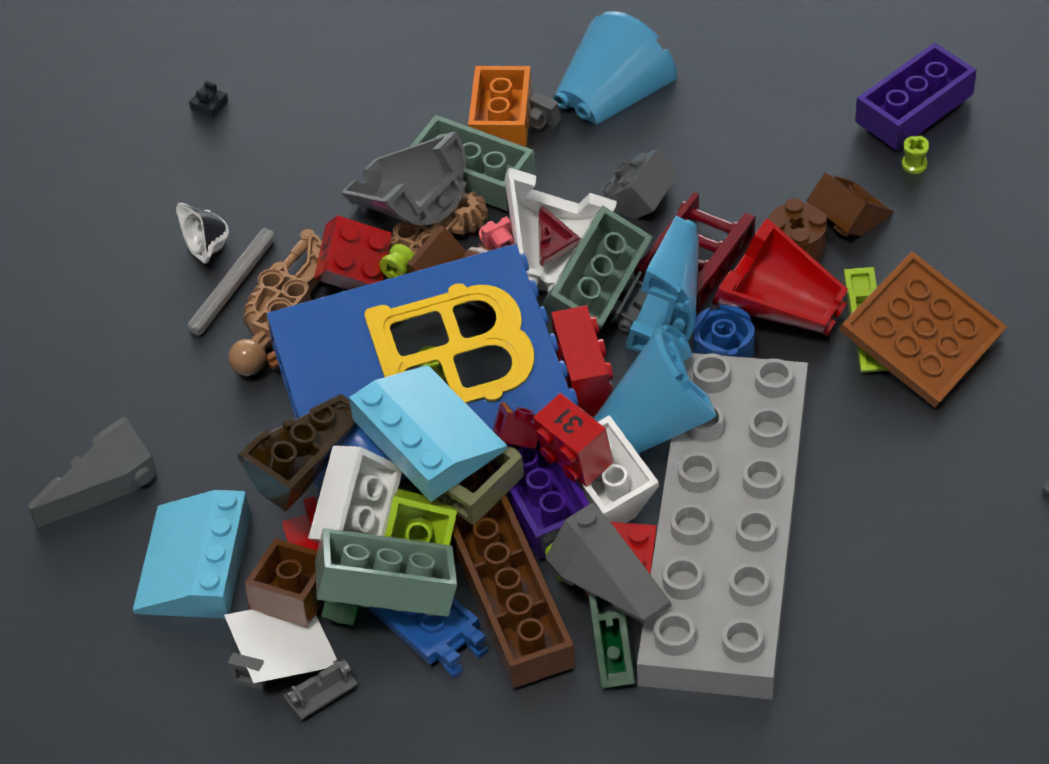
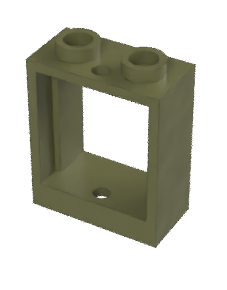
[436,447,524,525]

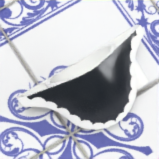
[176,203,229,264]

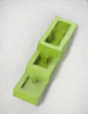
[843,267,889,373]

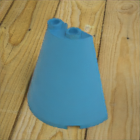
[553,11,677,125]
[625,216,699,352]
[593,324,717,454]

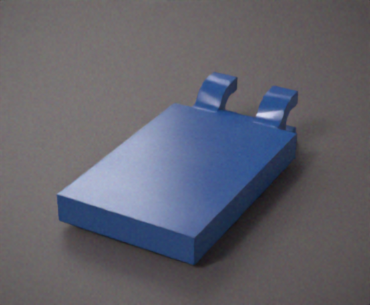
[368,597,489,678]

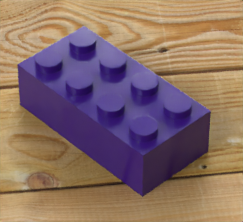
[855,42,977,150]
[491,440,590,560]

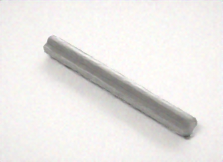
[187,228,275,336]

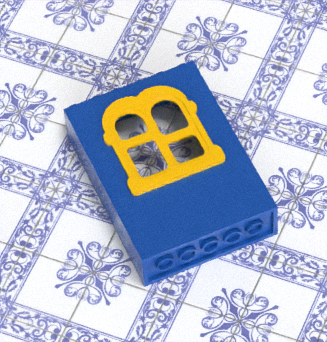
[266,244,578,496]

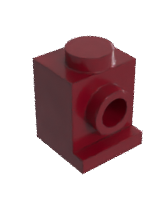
[492,402,538,449]

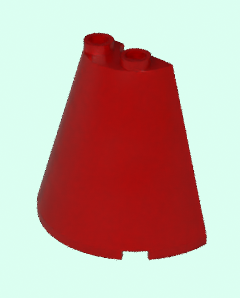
[712,218,848,336]

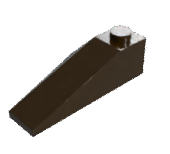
[238,394,358,512]

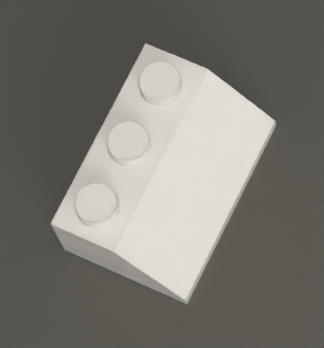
[576,415,659,523]
[308,446,402,543]

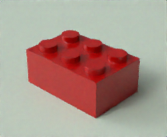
[551,305,613,417]

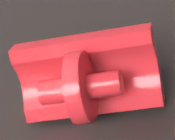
[479,216,514,250]

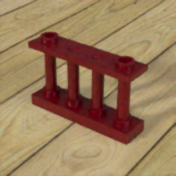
[634,192,756,313]

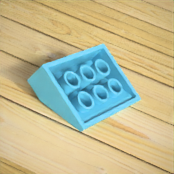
[349,365,507,502]
[133,490,251,619]

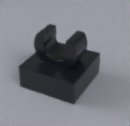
[189,81,228,118]

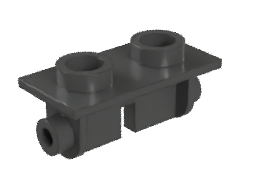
[606,271,648,332]
[283,659,358,720]

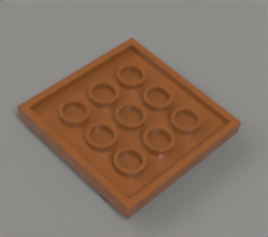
[839,251,1008,408]

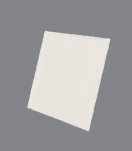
[224,610,337,683]

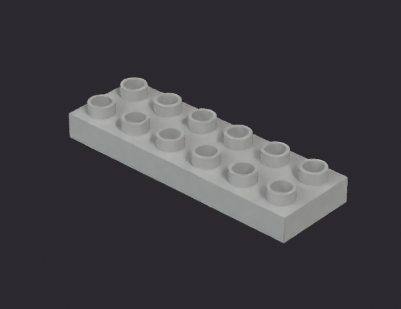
[637,353,808,700]

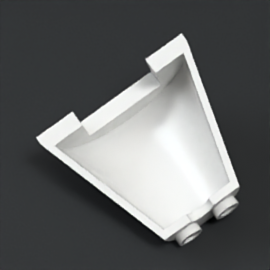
[505,167,617,294]

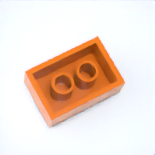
[468,66,532,147]

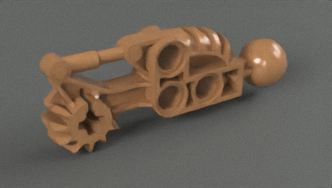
[383,190,489,280]
[228,229,330,376]

